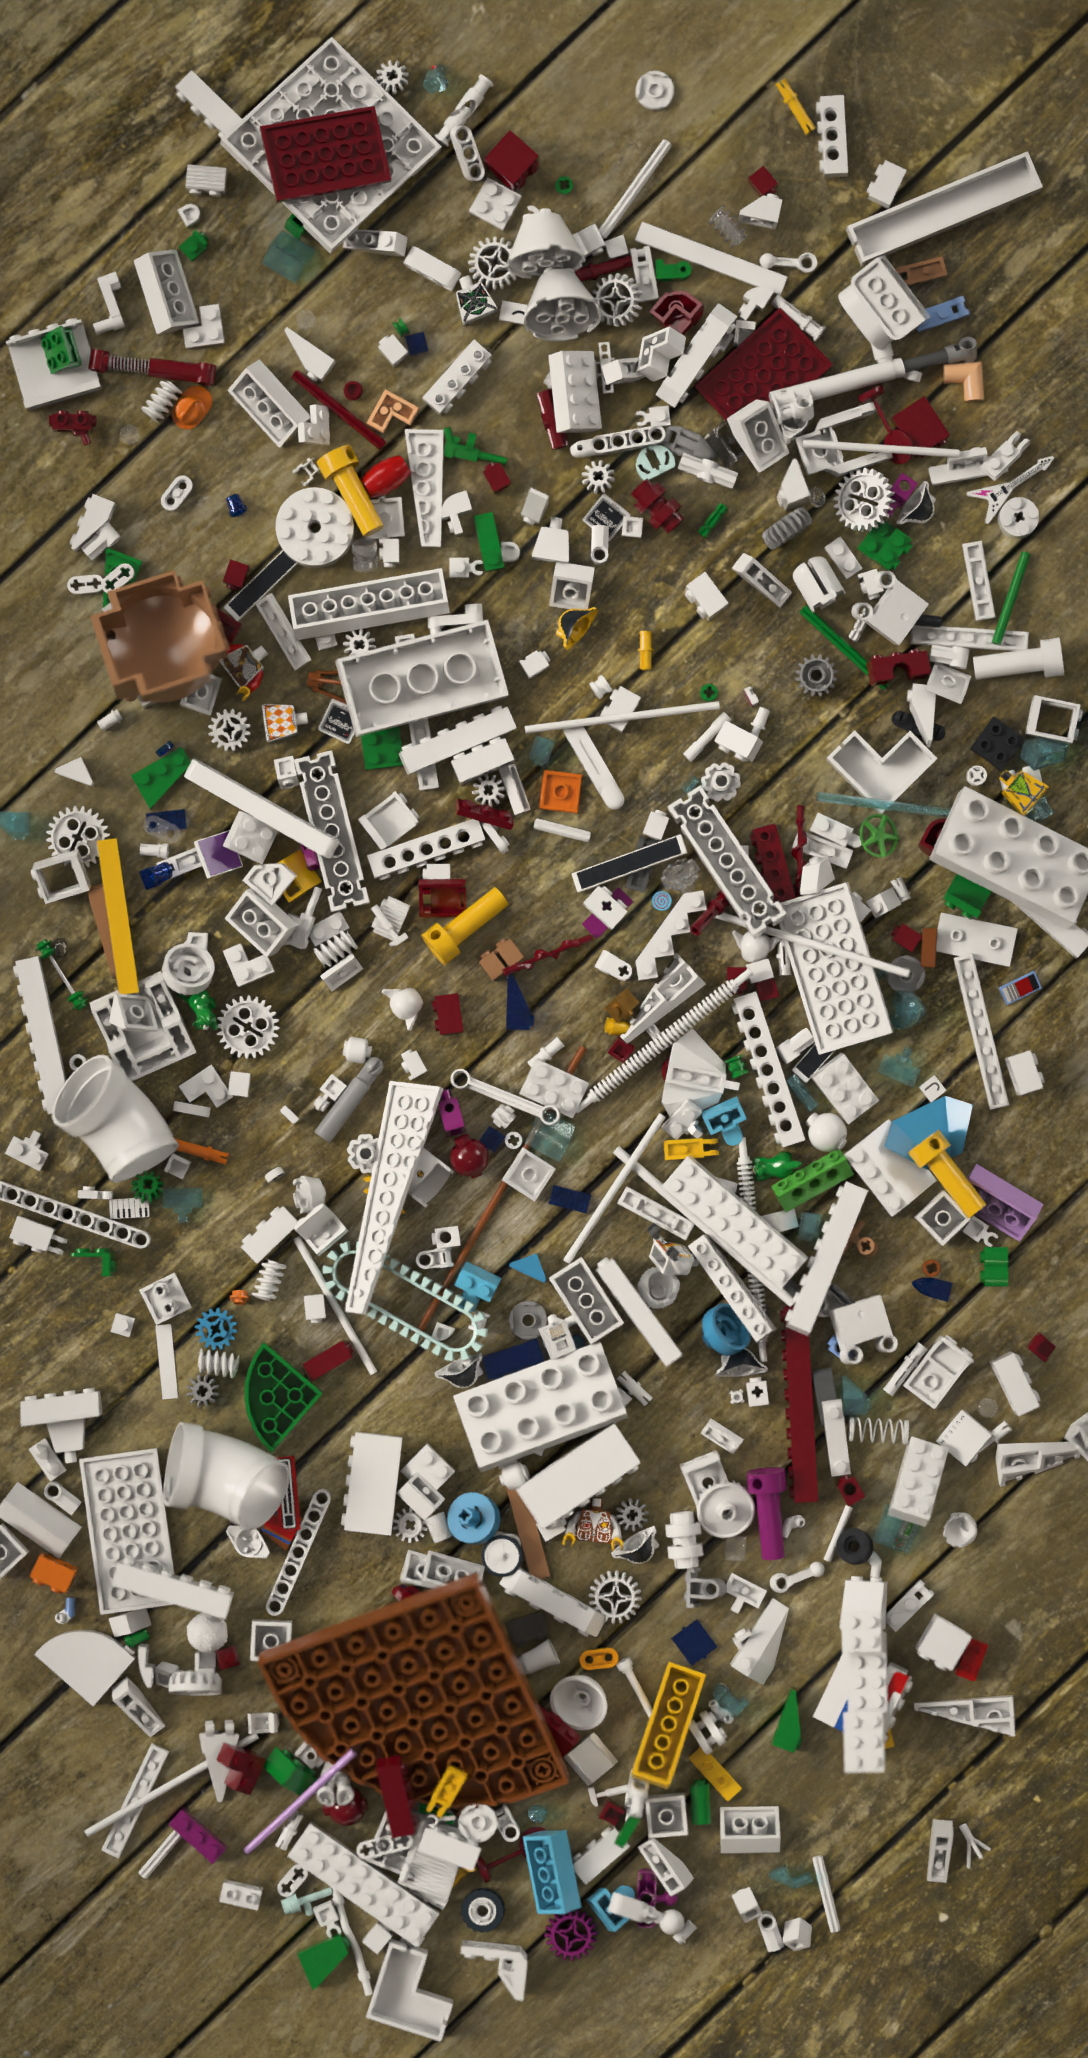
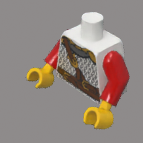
[219,644,268,701]

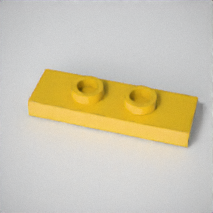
[688,1746,742,1802]

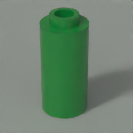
[690,1779,711,1825]

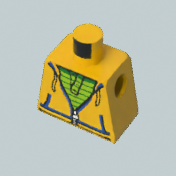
[999,770,1048,816]

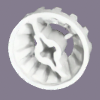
[169,1671,222,1696]

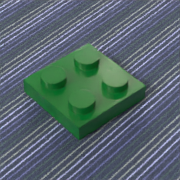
[361,726,403,770]

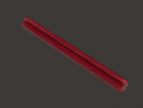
[291,370,386,449]

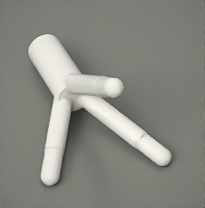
[959,1823,991,1869]

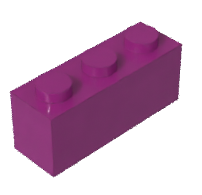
[169,1807,227,1864]

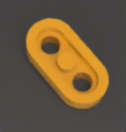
[579,1647,618,1670]

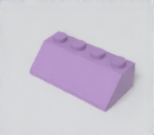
[967,1164,1043,1242]

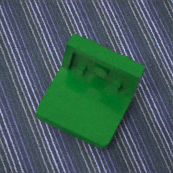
[942,874,992,920]
[71,1248,118,1277]

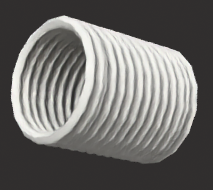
[425,1512,453,1543]

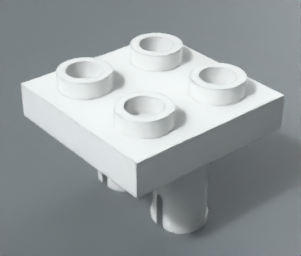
[139,1273,192,1325]

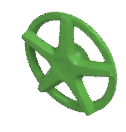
[860,814,899,858]

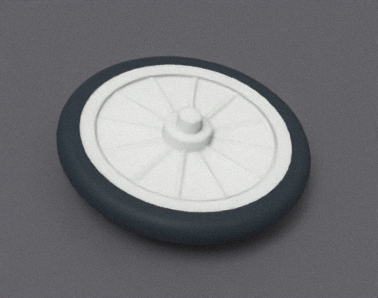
[481,1535,523,1577]

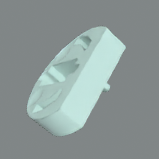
[636,445,675,481]

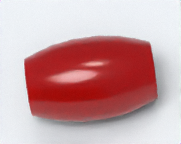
[360,455,411,498]

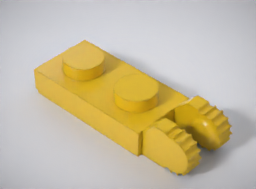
[663,1138,719,1160]
[426,1765,467,1818]

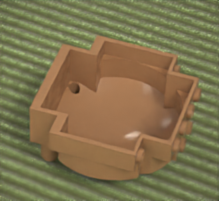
[90,570,229,703]

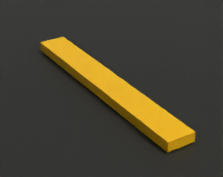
[97,838,139,994]

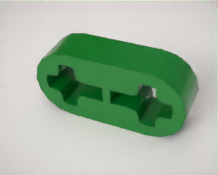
[614,1815,640,1848]

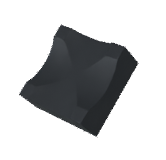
[970,716,1025,771]

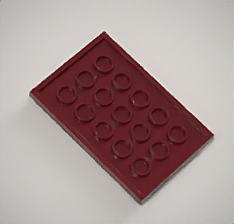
[260,106,392,203]
[694,308,833,426]

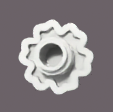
[701,762,741,802]
[347,1134,379,1173]

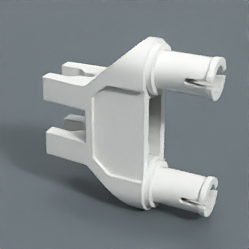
[624,1765,649,1827]

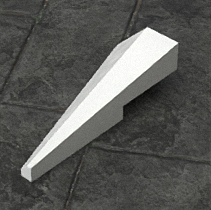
[914,1695,1015,1736]

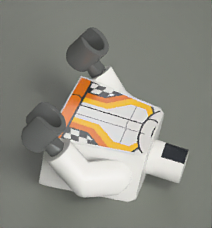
[647,1223,699,1275]

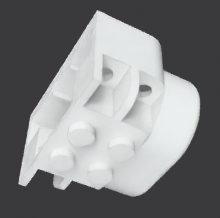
[838,255,931,350]

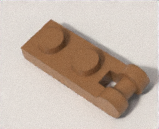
[895,256,947,286]

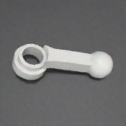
[760,253,817,273]
[770,1562,825,1593]

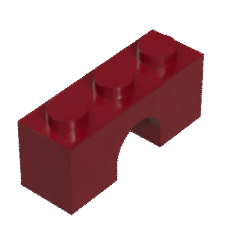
[866,649,931,686]

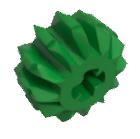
[131,1171,164,1204]

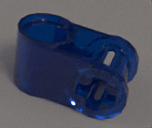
[139,862,173,890]

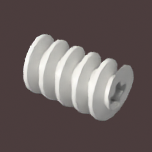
[141,380,183,423]
[314,930,358,967]
[252,1259,286,1302]
[198,1348,240,1378]

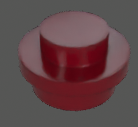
[343,381,363,401]

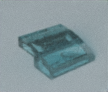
[525,1111,575,1162]

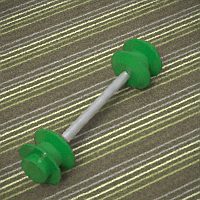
[35,939,89,1011]

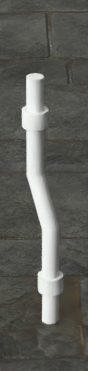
[331,1887,373,1996]

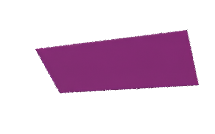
[582,887,633,939]

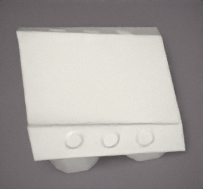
[564,1732,618,1786]

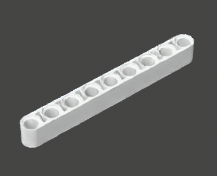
[184,758,340,859]
[0,1180,151,1249]

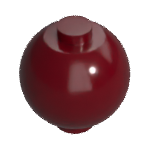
[450,1134,489,1179]
[323,1787,368,1826]

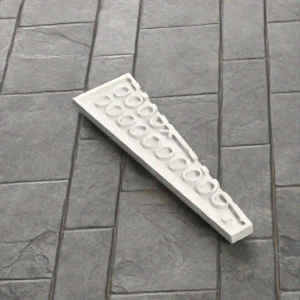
[345,1081,444,1315]

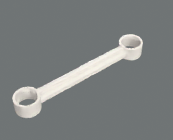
[451,1069,561,1126]

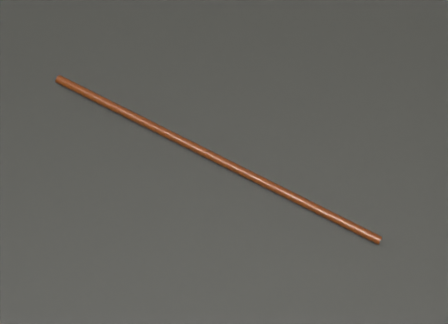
[414,1045,587,1333]

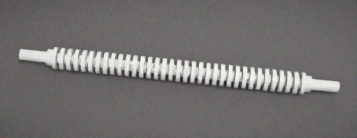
[576,968,753,1114]
[736,1137,769,1362]

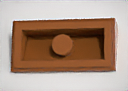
[921,928,937,968]

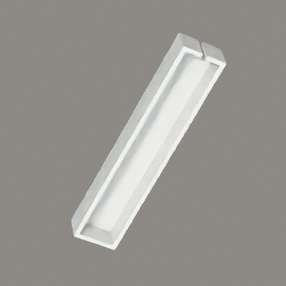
[846,151,1043,266]

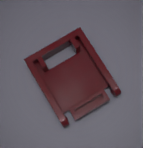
[419,879,466,917]

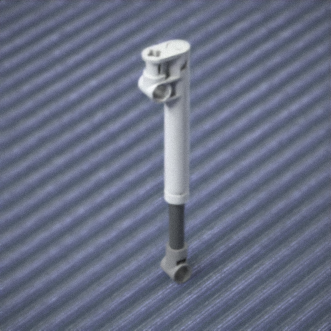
[769,337,977,425]

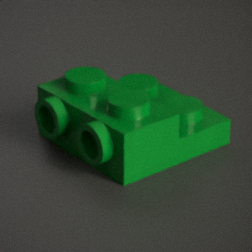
[857,519,913,571]

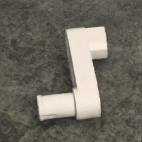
[93,272,125,335]
[427,604,483,635]

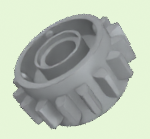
[795,654,837,697]

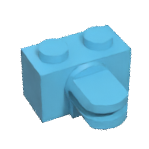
[702,1096,746,1146]
[454,1261,502,1312]
[586,1885,635,1932]

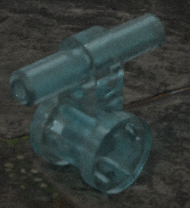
[1025,796,1055,821]

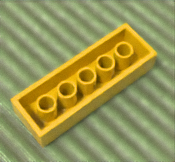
[630,1662,706,1789]

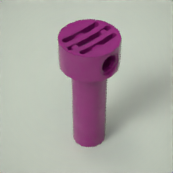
[746,1467,787,1560]

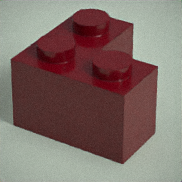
[216,1742,266,1796]

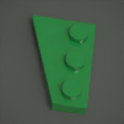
[131,747,191,810]

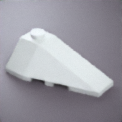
[730,1598,789,1685]

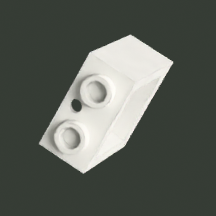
[1025,695,1083,744]
[31,849,92,904]

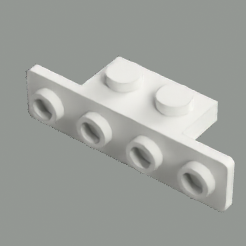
[929,447,1008,486]

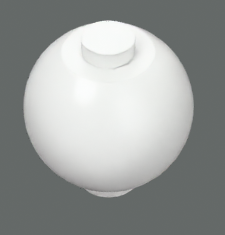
[805,1113,847,1152]

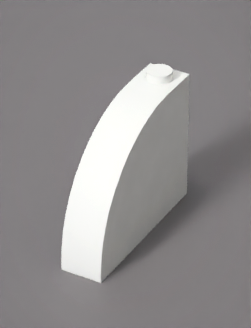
[34,1630,136,1706]

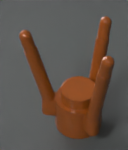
[307,670,347,704]

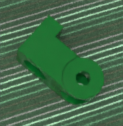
[655,259,692,282]

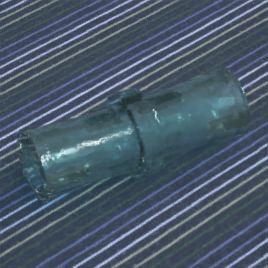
[786,1074,819,1112]

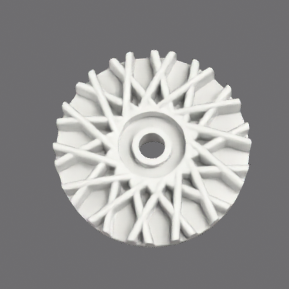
[696,1480,755,1538]

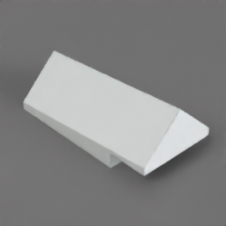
[0,1482,82,1559]
[400,1550,485,1588]

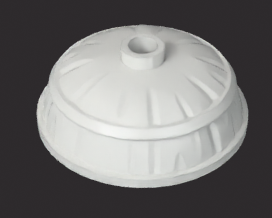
[550,1675,608,1730]

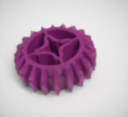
[545,1909,598,1961]

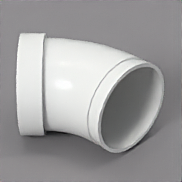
[52,1055,179,1183]
[163,1422,290,1530]

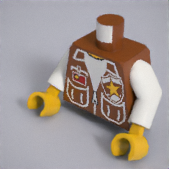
[562,1497,623,1551]

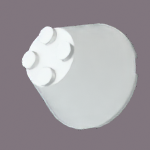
[507,208,585,279]
[523,268,601,341]

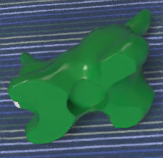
[177,990,218,1030]
[753,1151,802,1181]

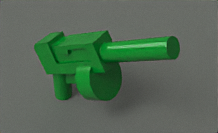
[443,426,507,465]

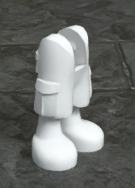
[317,1761,354,1806]

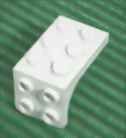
[903,1335,975,1409]

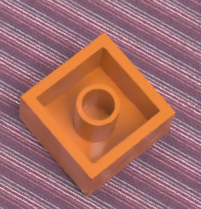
[30,1552,79,1594]

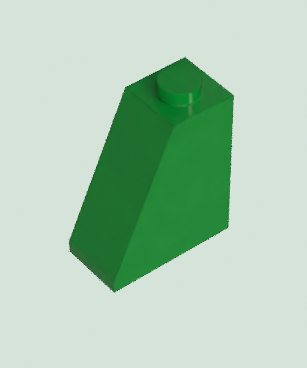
[297,1932,351,1990]

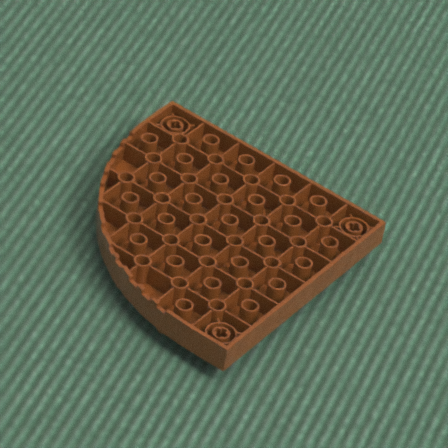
[258,1572,569,1809]

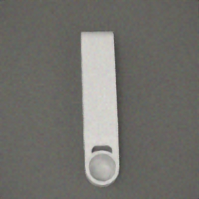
[570,425,665,458]
[563,726,624,810]

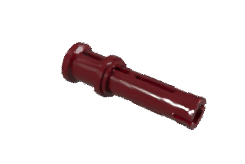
[574,254,633,282]
[690,890,731,936]

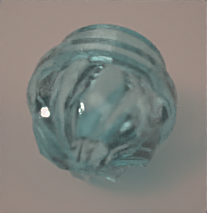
[528,1804,547,1824]

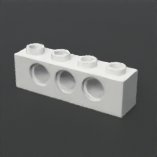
[816,95,848,178]

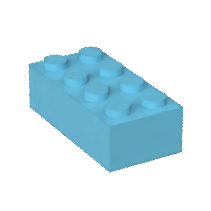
[523,1830,581,1914]

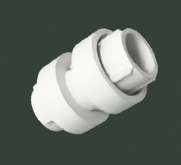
[665,1511,703,1569]

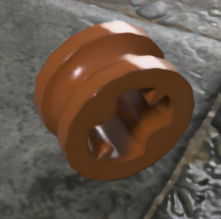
[922,1259,941,1277]

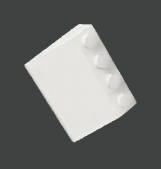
[844,1119,937,1217]

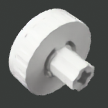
[162,943,215,995]

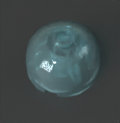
[891,990,925,1029]

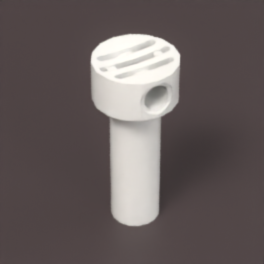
[973,637,1064,680]

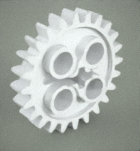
[834,468,895,532]
[46,806,110,869]
[217,995,280,1059]

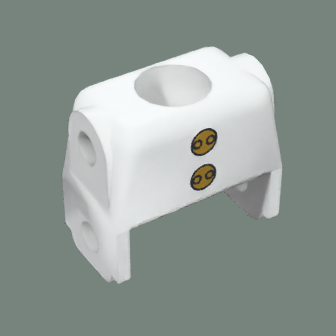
[408,1147,454,1208]

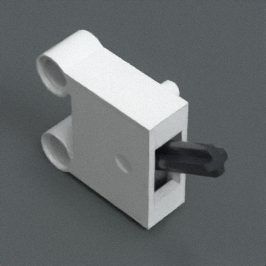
[851,571,942,645]
[827,1283,898,1364]

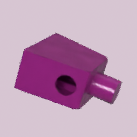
[438,1089,467,1137]

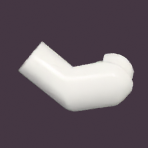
[782,1515,805,1538]
[867,1551,882,1577]

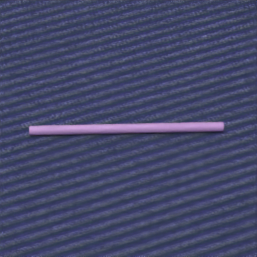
[244,1749,356,1854]

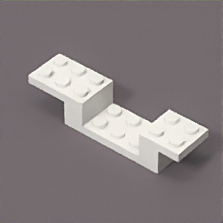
[841,1612,889,1772]

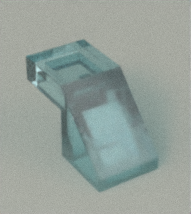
[768,1865,813,1889]

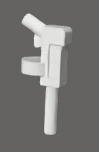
[283,886,322,949]

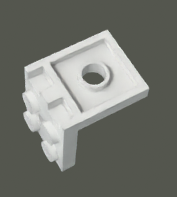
[680,1450,728,1505]

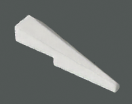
[620,953,706,1044]
[995,1442,1080,1487]

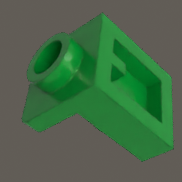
[179,230,209,262]

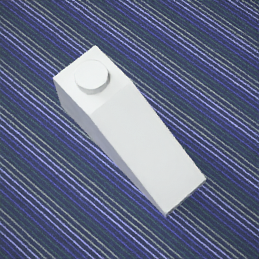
[285,327,335,382]
[521,488,549,525]
[732,553,792,607]
[907,683,936,747]
[112,1677,165,1737]
[927,1819,953,1883]
[638,1838,694,1896]

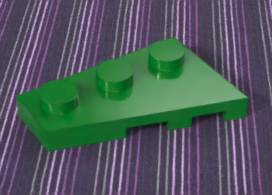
[103,547,143,608]

